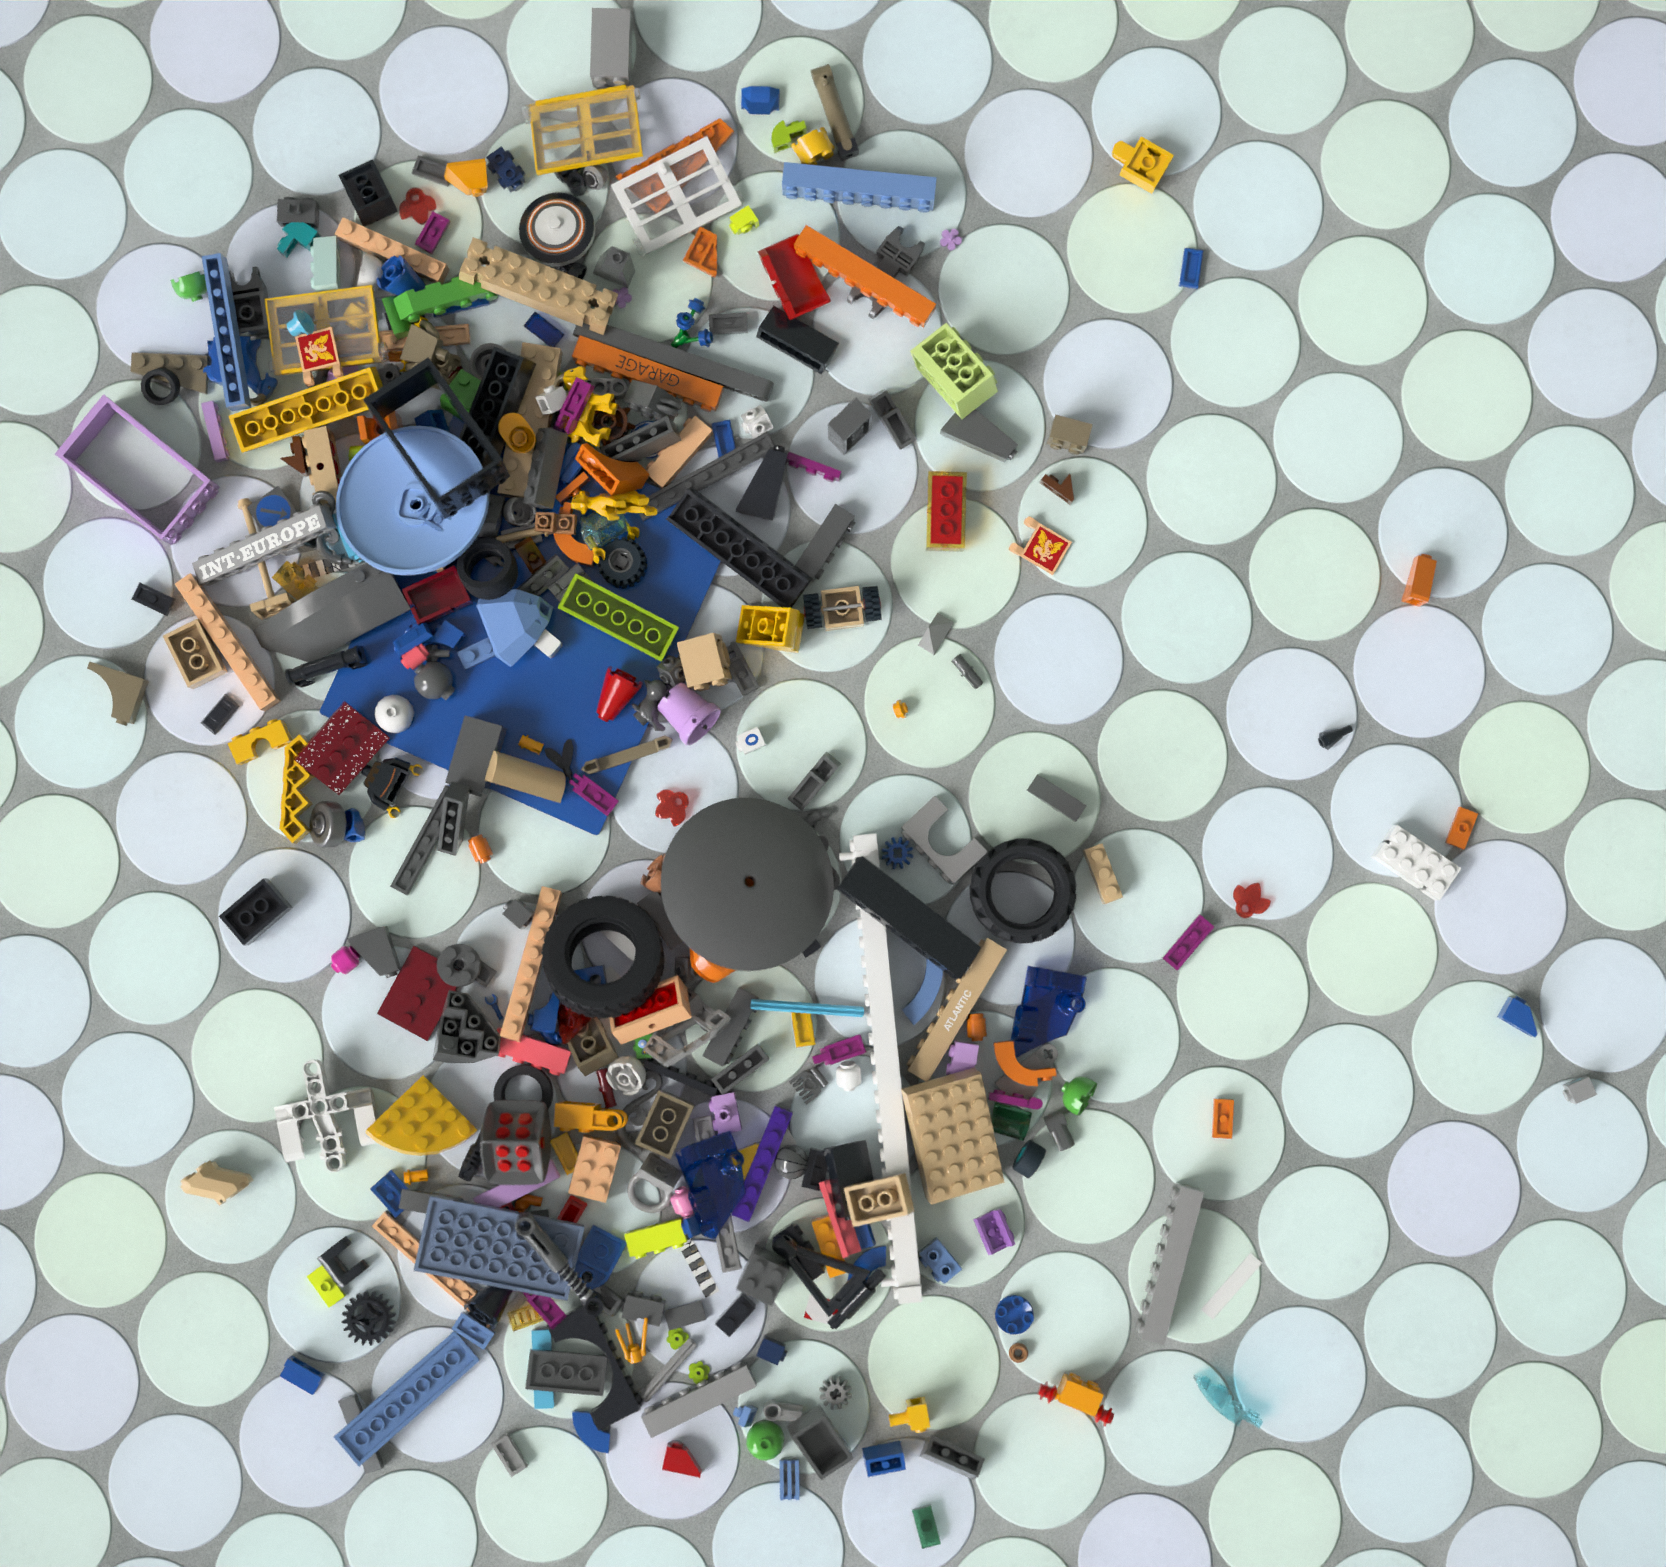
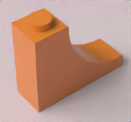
[575,443,649,496]

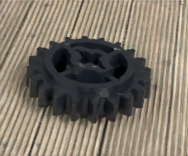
[341,1291,396,1346]

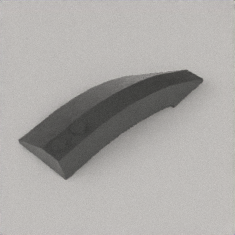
[253,563,411,662]

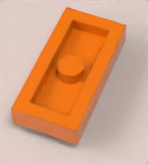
[555,472,590,505]
[1445,807,1478,850]
[1212,1098,1234,1139]

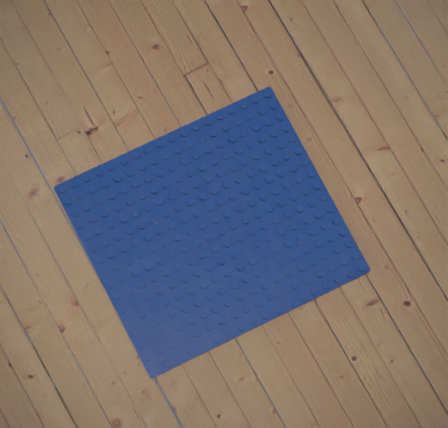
[320,415,721,835]

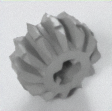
[819,1376,852,1410]

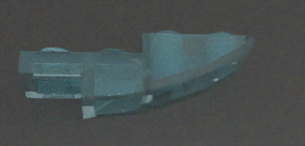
[1193,1374,1263,1428]

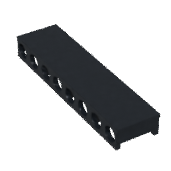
[666,486,813,608]
[835,856,981,979]

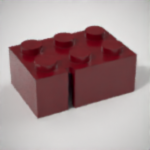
[402,565,473,625]

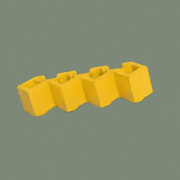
[279,734,315,844]

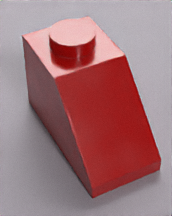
[662,1441,702,1478]

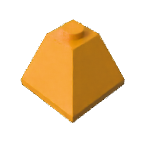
[444,158,488,197]

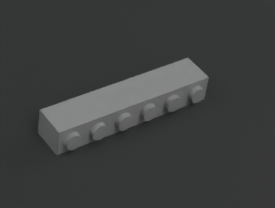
[641,1362,757,1438]

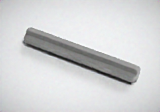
[640,1338,697,1402]

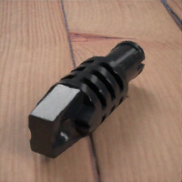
[458,1128,482,1182]

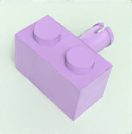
[708,1091,742,1135]

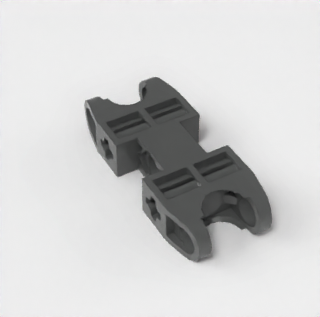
[847,226,925,319]

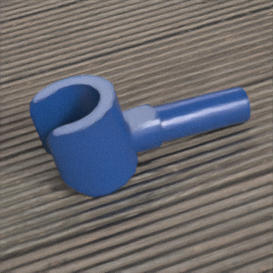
[485,994,503,1020]

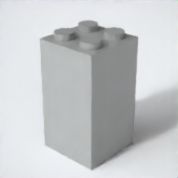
[590,8,633,90]

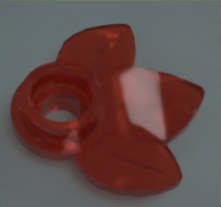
[399,188,437,225]
[655,789,689,827]
[1233,883,1271,918]

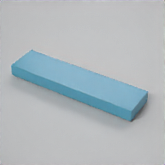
[531,1329,555,1409]

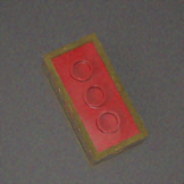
[926,471,967,552]

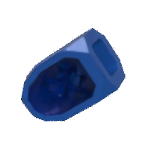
[344,808,366,842]

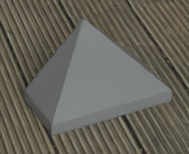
[918,613,954,655]

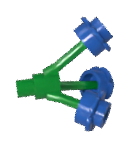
[671,298,713,348]

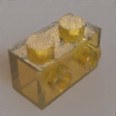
[271,561,319,601]

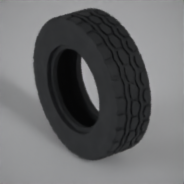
[542,896,665,1019]

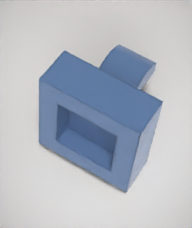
[733,1405,758,1427]

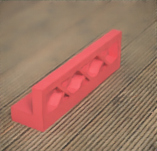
[819,1179,862,1258]

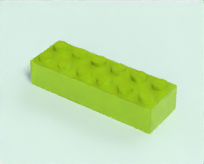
[557,573,679,661]

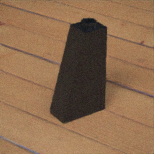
[735,445,789,521]

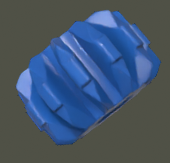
[881,837,914,869]

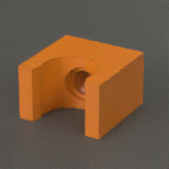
[357,411,403,445]

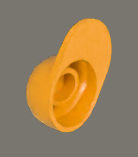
[498,413,536,454]

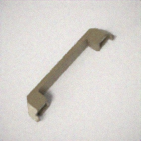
[581,736,673,775]

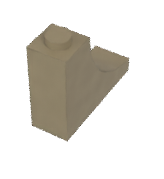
[87,661,149,726]

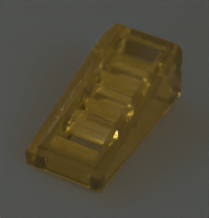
[506,1305,544,1332]

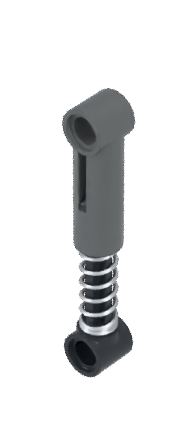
[515,1212,603,1316]

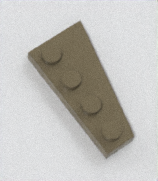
[131,353,209,395]

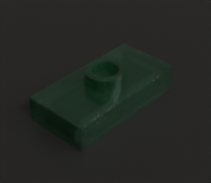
[912,1504,941,1549]

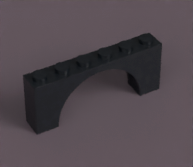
[547,1302,643,1431]

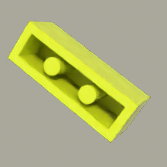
[624,1217,688,1259]

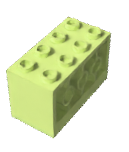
[910,323,998,419]

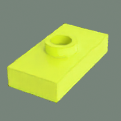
[306,1265,346,1308]

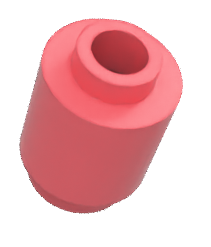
[400,643,430,670]

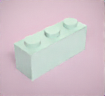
[310,236,340,292]

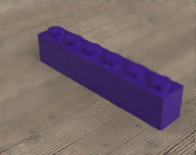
[731,1104,793,1222]

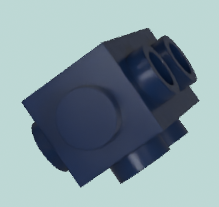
[486,146,526,193]

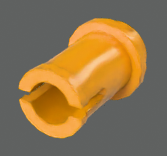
[518,735,544,755]
[404,1169,428,1185]

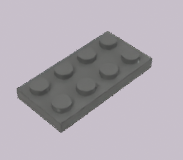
[525,1349,608,1396]

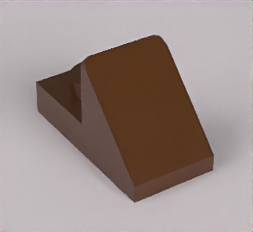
[280,436,309,477]
[1040,473,1074,505]
[514,536,547,574]

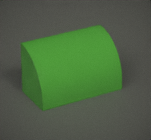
[382,296,412,340]

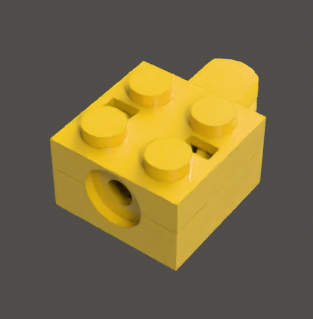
[1112,136,1174,194]

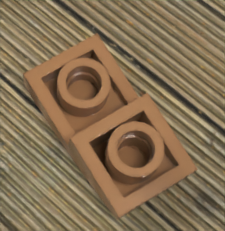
[534,512,577,535]

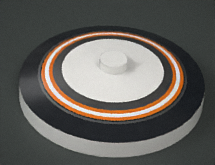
[519,193,595,266]

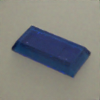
[523,311,565,347]

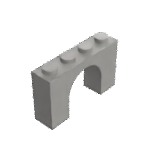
[901,796,988,884]

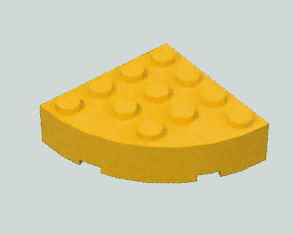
[365,1075,477,1156]

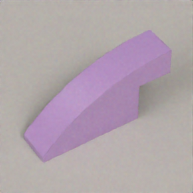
[473,1159,560,1208]

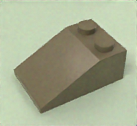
[557,1012,619,1076]

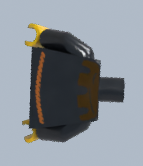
[361,758,423,818]

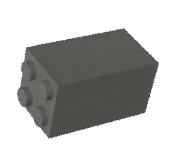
[445,716,507,797]
[736,1244,790,1306]

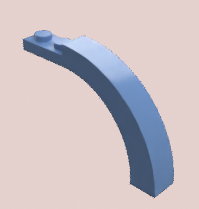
[901,958,943,1025]

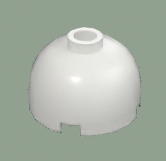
[355,253,383,292]
[374,695,414,733]
[606,1056,646,1095]

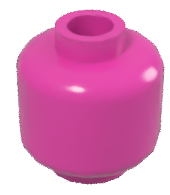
[331,946,360,974]

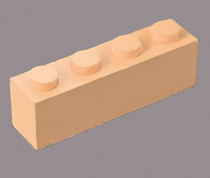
[645,416,713,489]

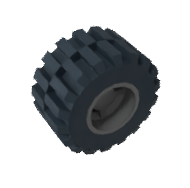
[597,537,647,588]

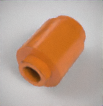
[468,834,493,864]
[966,1013,987,1041]

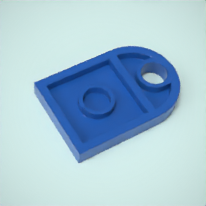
[574,1225,627,1289]

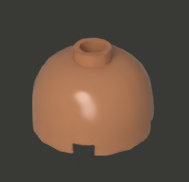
[640,854,665,893]

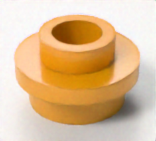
[893,700,908,719]

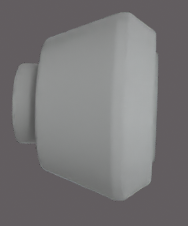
[583,165,608,190]

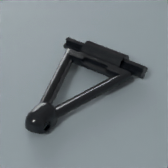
[771,1234,886,1329]

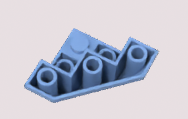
[477,589,553,667]

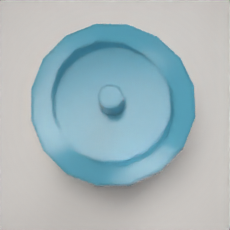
[286,310,314,337]

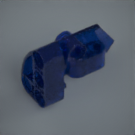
[1010,966,1087,1057]
[675,1131,746,1240]

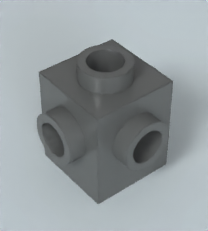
[657,655,686,687]
[674,957,702,984]

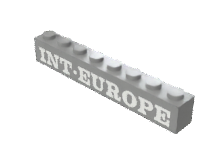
[192,504,336,586]

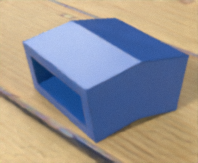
[854,1223,876,1250]

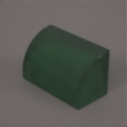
[990,1102,1032,1141]

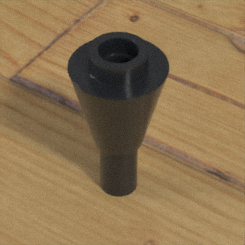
[1318,725,1353,750]

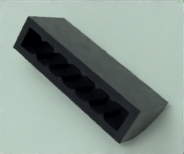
[756,305,839,375]

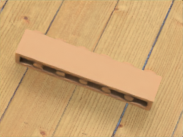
[335,217,450,284]

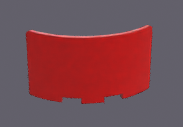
[757,234,831,320]

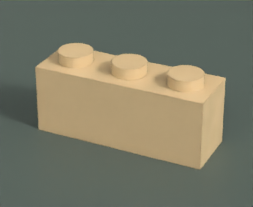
[1082,843,1123,904]

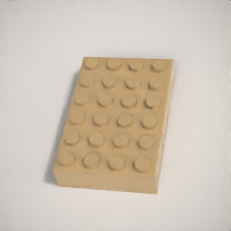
[901,1068,1005,1205]

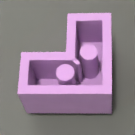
[946,1040,979,1075]

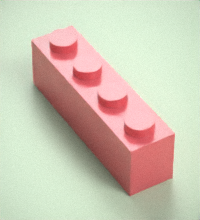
[497,1027,572,1076]

